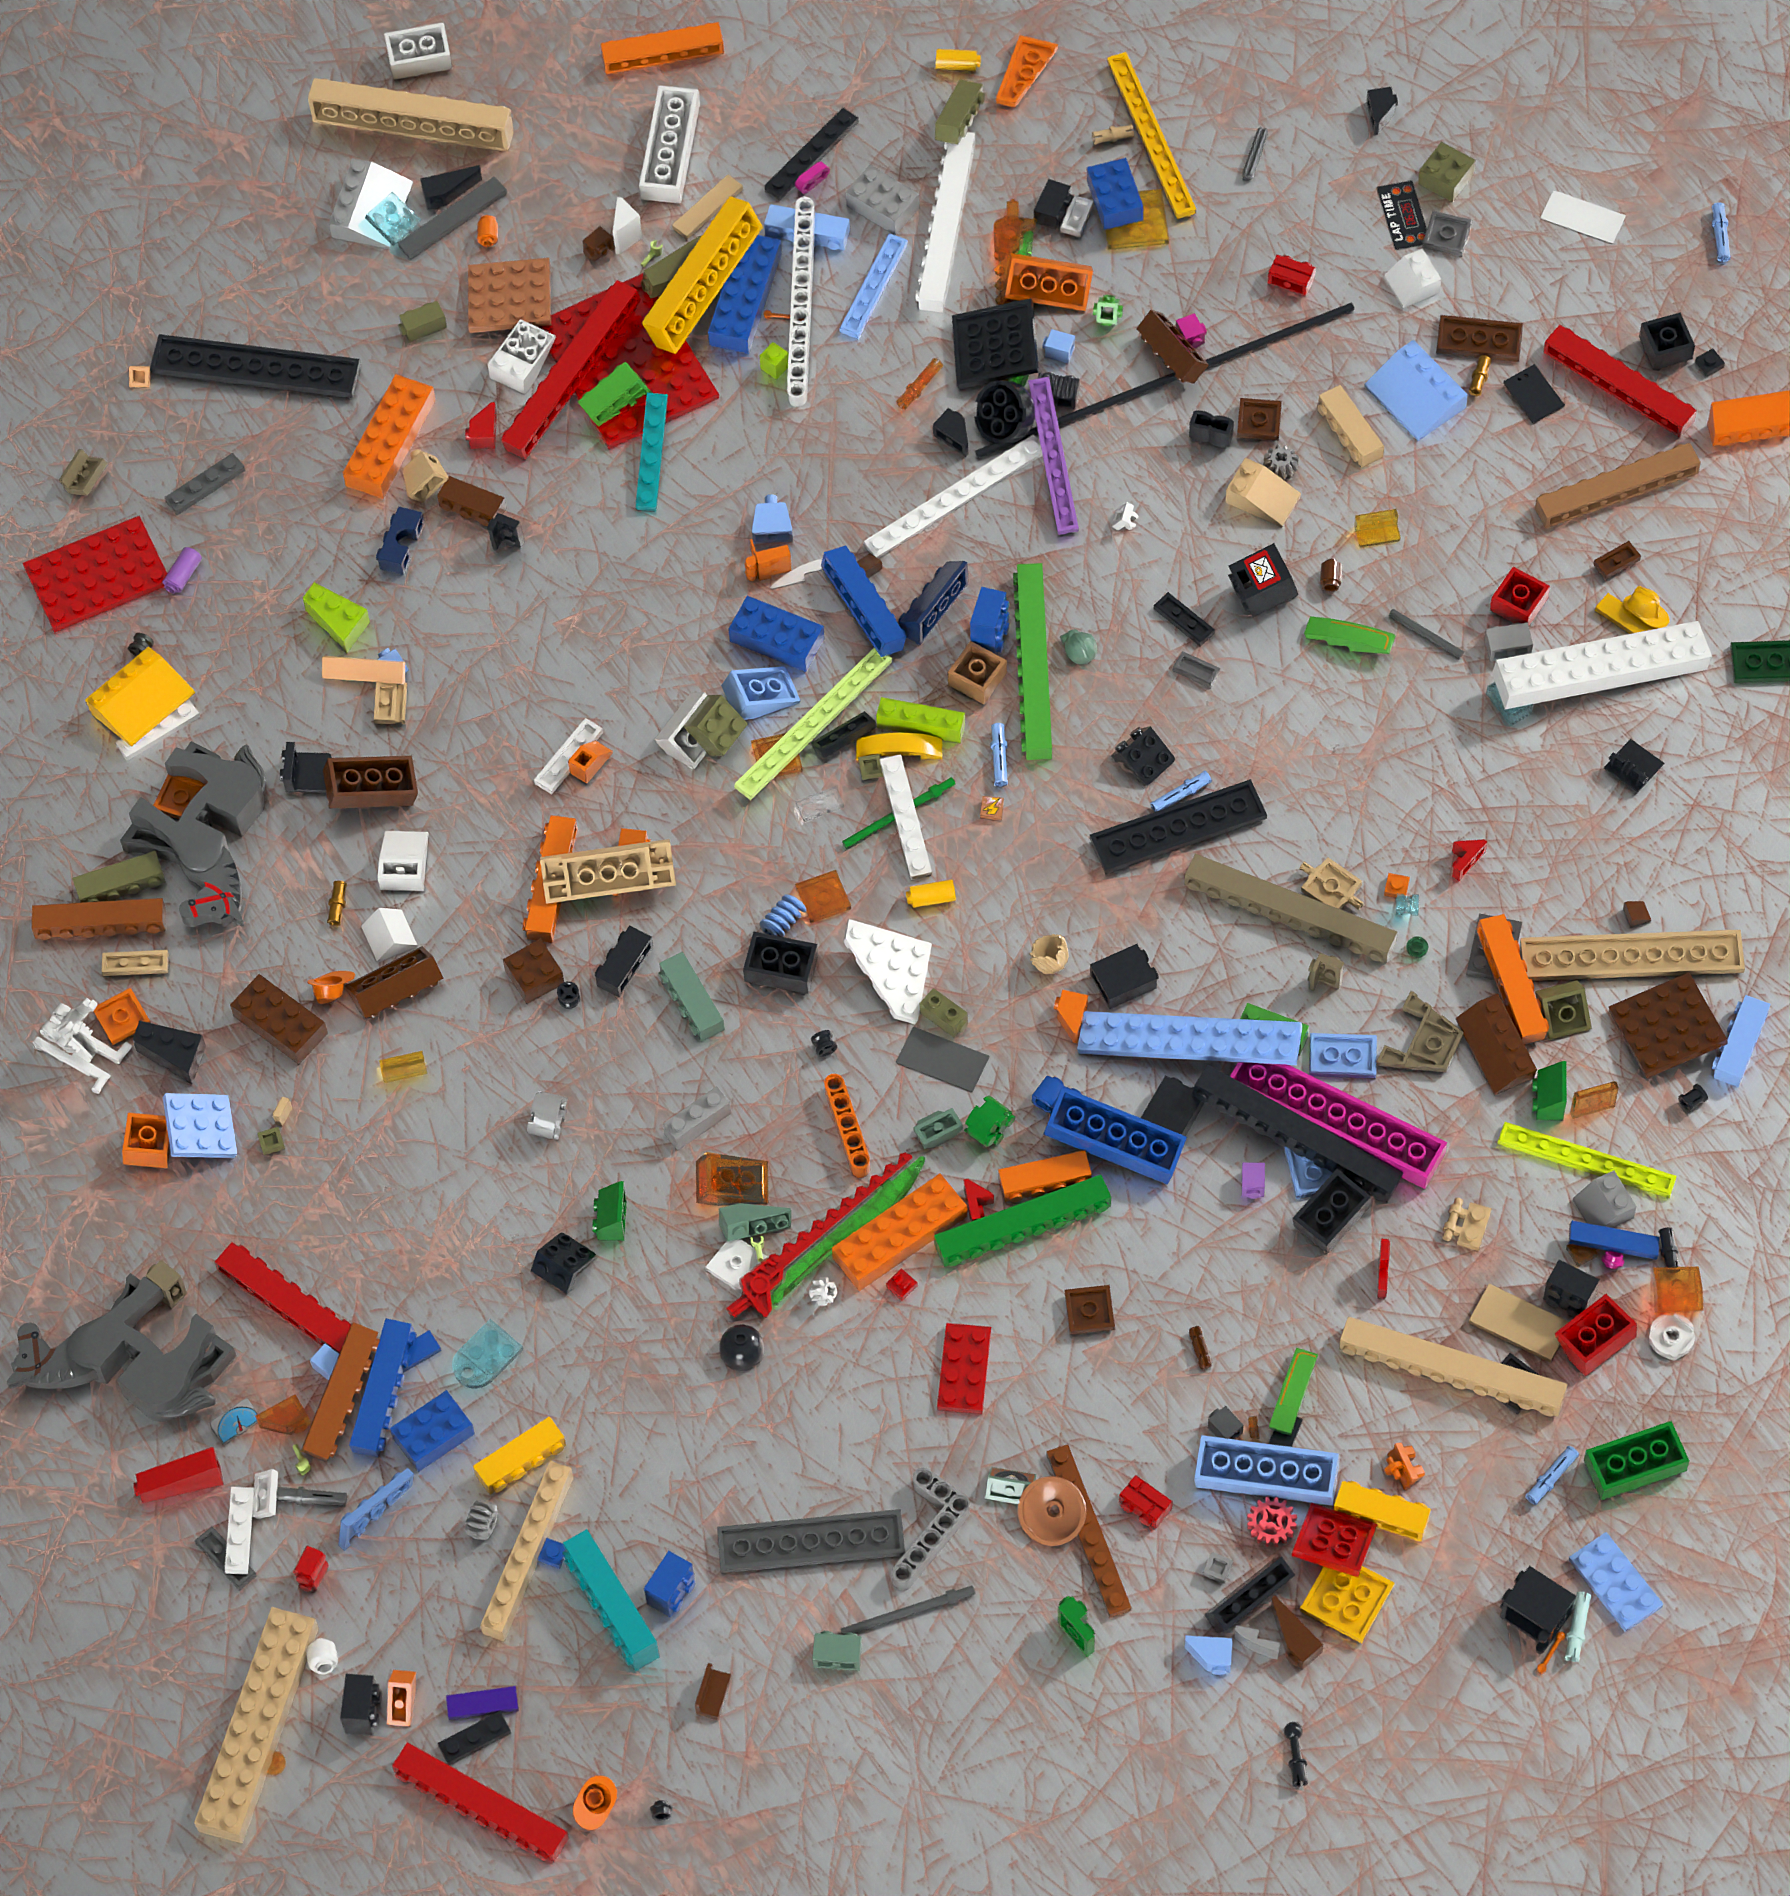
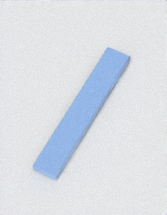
[840,233,908,339]

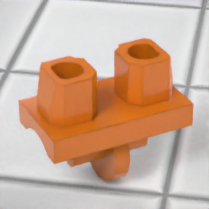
[1384,1442,1425,1490]

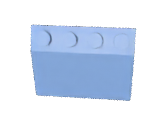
[1364,340,1468,441]

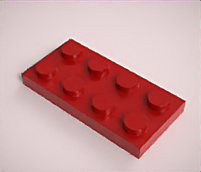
[937,1323,991,1414]

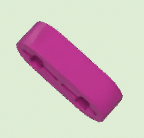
[795,161,830,194]

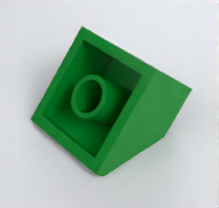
[1532,1061,1567,1121]
[592,1181,627,1241]

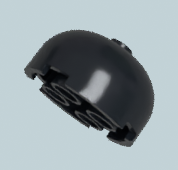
[974,381,1035,444]

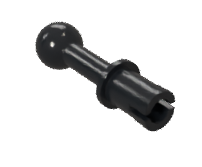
[1284,1722,1308,1787]

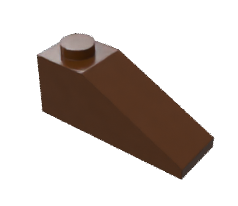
[1271,1596,1323,1670]

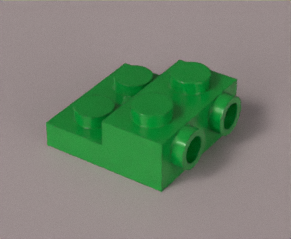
[1058,1596,1095,1657]

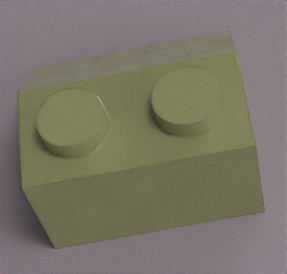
[1535,980,1592,1040]

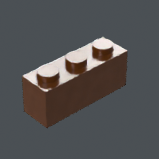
[437,476,506,526]

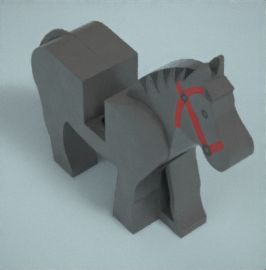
[120,741,266,927]

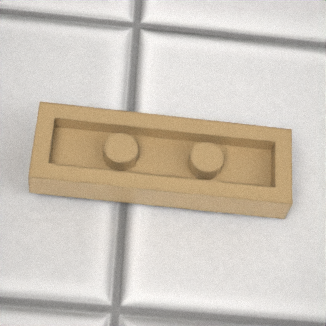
[102,950,169,976]

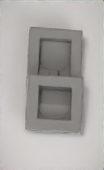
[1234,1625,1280,1659]

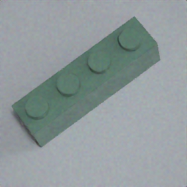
[658,951,725,1041]

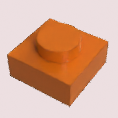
[1384,873,1410,900]

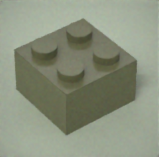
[1418,142,1476,202]
[683,695,748,756]

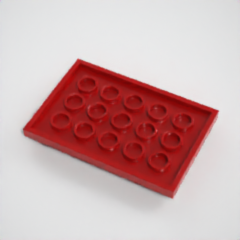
[23,516,167,632]

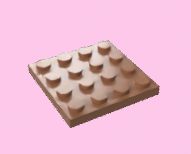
[468,258,551,333]

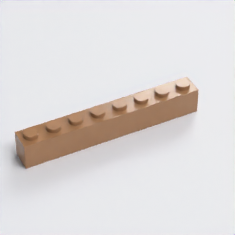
[1535,443,1701,529]

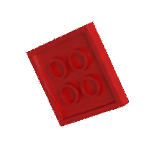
[1292,1503,1377,1577]

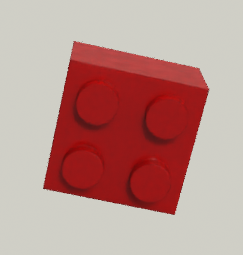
[1490,566,1550,626]

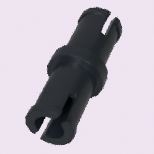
[1658,1227,1681,1275]

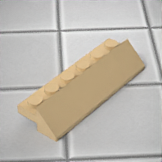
[540,839,676,904]

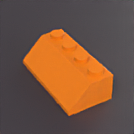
[1004,253,1093,311]
[1707,390,1790,446]

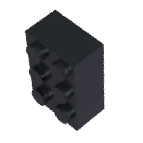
[743,931,818,994]
[1292,1169,1372,1254]

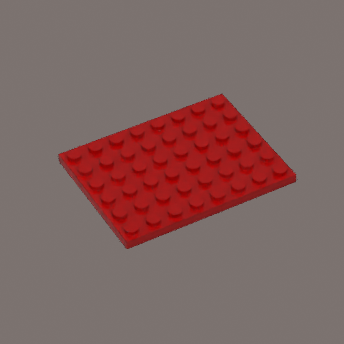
[538,273,719,449]

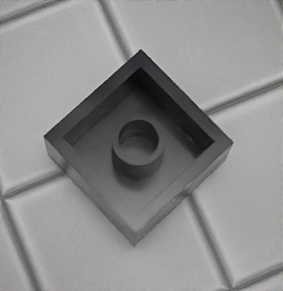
[1639,312,1695,370]
[1543,1259,1600,1317]
[340,1674,382,1735]

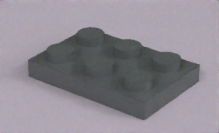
[1466,913,1522,980]

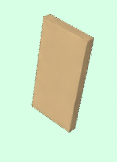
[1469,1284,1569,1363]

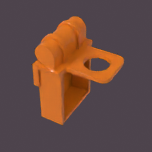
[745,539,791,581]

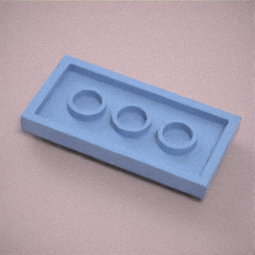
[1569,1532,1663,1632]

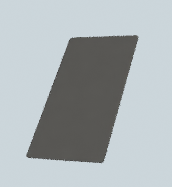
[896,1027,989,1092]

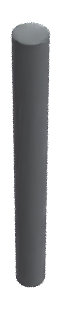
[1389,609,1464,659]

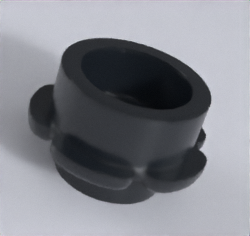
[650,1800,673,1820]

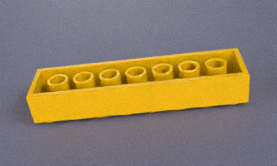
[642,196,763,354]

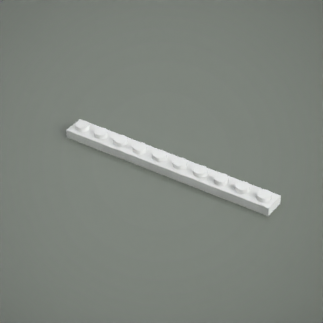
[863,434,1042,558]

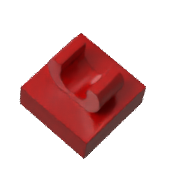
[886,1268,918,1301]

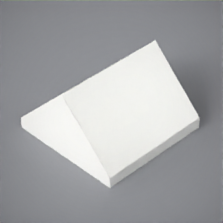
[613,197,642,254]
[361,908,418,963]

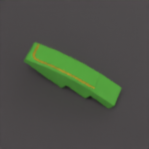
[1304,616,1396,654]
[1269,1348,1318,1436]

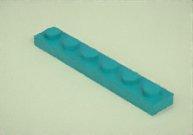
[635,393,668,511]

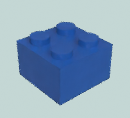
[644,1551,696,1618]

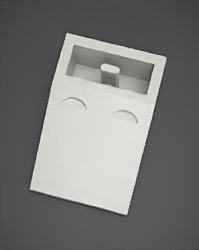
[488,319,556,395]
[377,831,429,891]

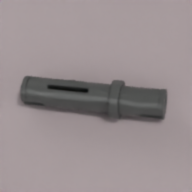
[277,1487,347,1507]

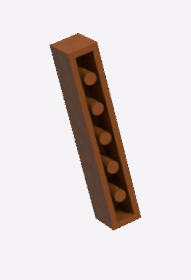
[32,898,166,940]
[301,1322,380,1461]

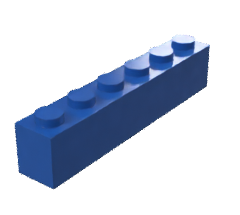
[821,545,907,657]
[349,1318,417,1458]

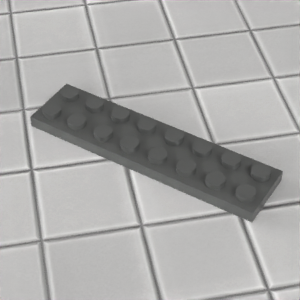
[717,1509,905,1573]

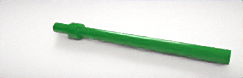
[842,777,956,849]

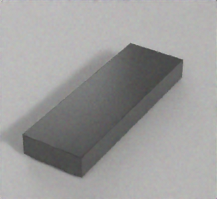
[194,1526,257,1591]

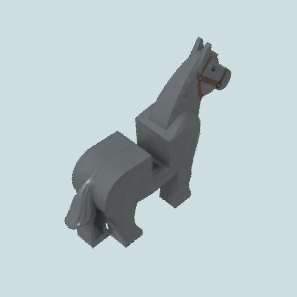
[7,1273,236,1422]

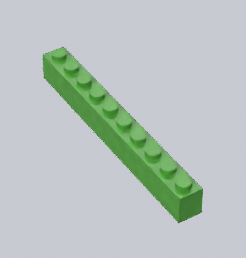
[1013,563,1052,760]

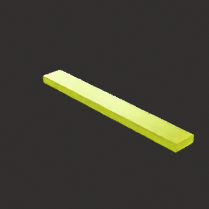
[1497,1122,1677,1199]

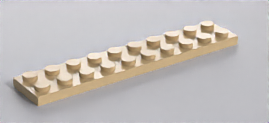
[1520,930,1745,981]

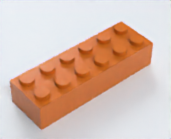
[343,374,436,499]
[832,1173,968,1291]

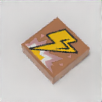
[980,796,1004,820]

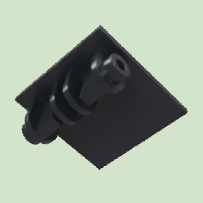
[1604,739,1665,793]

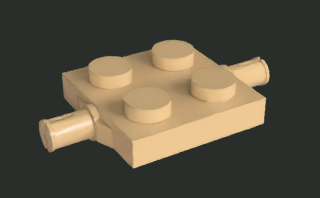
[1299,857,1364,910]

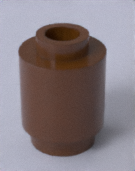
[1320,559,1342,592]

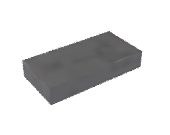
[1173,651,1220,689]

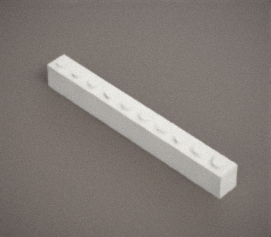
[915,132,975,313]

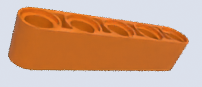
[824,1074,870,1178]

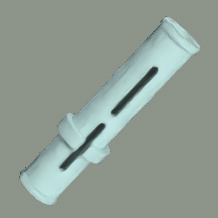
[1564,1592,1591,1662]

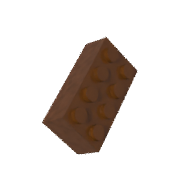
[323,756,418,809]
[230,974,328,1065]

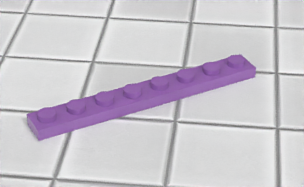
[1028,377,1079,535]

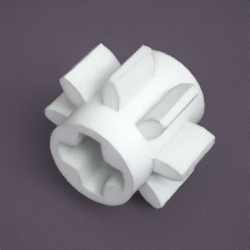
[809,1277,837,1306]

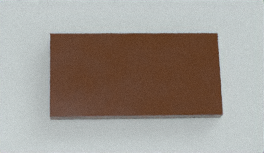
[1436,315,1523,362]

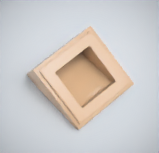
[129,366,152,387]

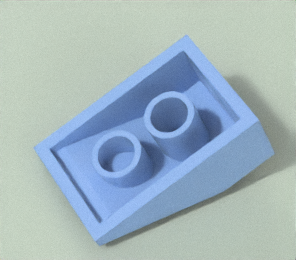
[721,666,801,720]

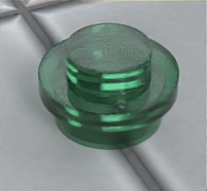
[1406,936,1428,958]

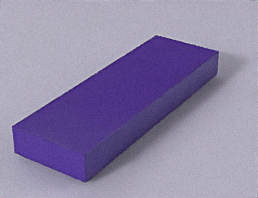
[446,1686,519,1720]

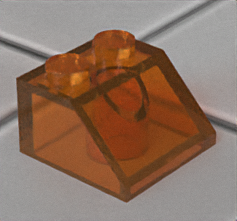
[1653,1266,1703,1313]

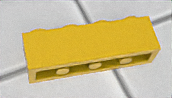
[473,1416,566,1495]
[1333,1481,1431,1542]

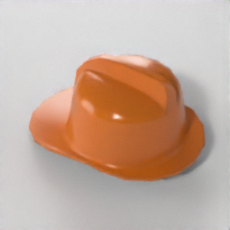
[307,971,355,1004]
[573,1775,617,1830]

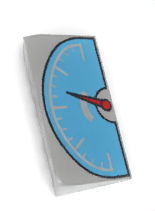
[209,1398,261,1446]

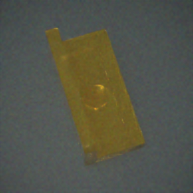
[1354,509,1401,547]
[379,1051,427,1083]

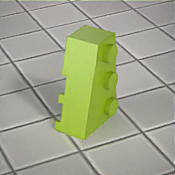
[303,582,370,654]

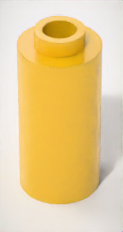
[936,49,981,71]
[906,879,956,908]

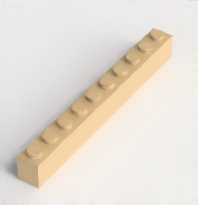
[1339,1317,1568,1417]

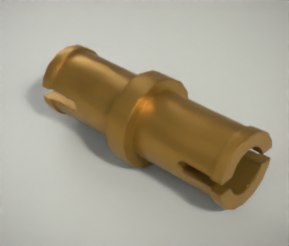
[1469,356,1492,396]
[327,881,347,926]

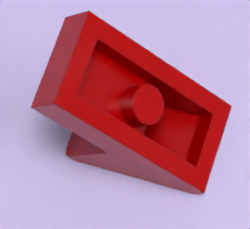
[1452,839,1487,881]
[963,1179,994,1221]

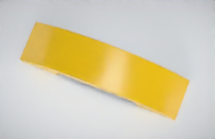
[856,733,942,760]

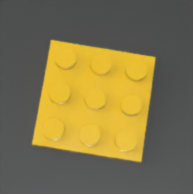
[1300,1566,1395,1643]

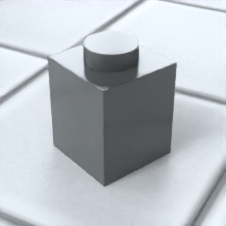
[1208,1405,1244,1440]

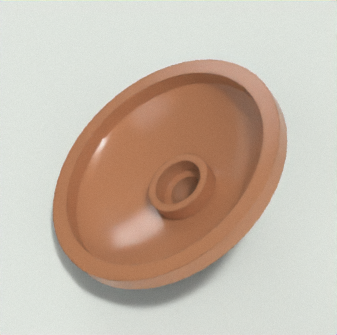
[1018,1476,1086,1546]

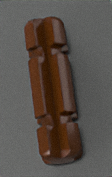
[1189,1326,1212,1370]

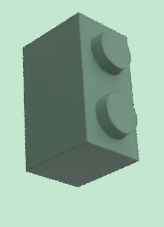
[812,1631,862,1671]

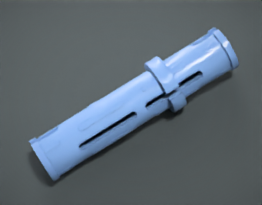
[1712,202,1731,262]
[990,723,1008,787]
[1150,770,1212,812]
[1525,1446,1579,1505]

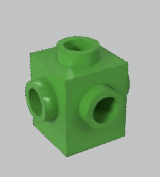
[1093,295,1123,326]

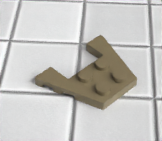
[1376,991,1464,1072]

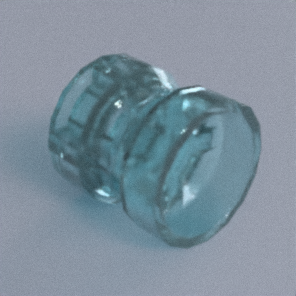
[1396,893,1419,916]

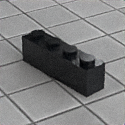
[1204,1556,1295,1633]

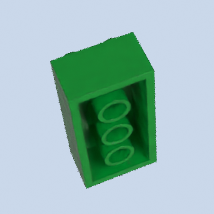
[1584,1421,1690,1501]

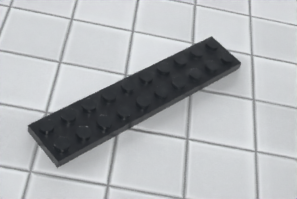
[150,334,361,398]

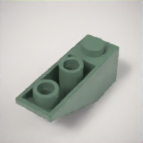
[719,1203,791,1242]

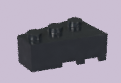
[133,1021,206,1085]

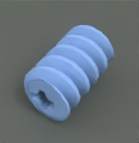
[760,894,806,937]

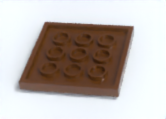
[1608,972,1728,1079]

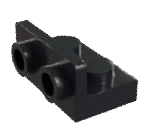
[487,512,525,550]

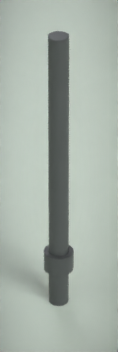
[840,1585,975,1635]

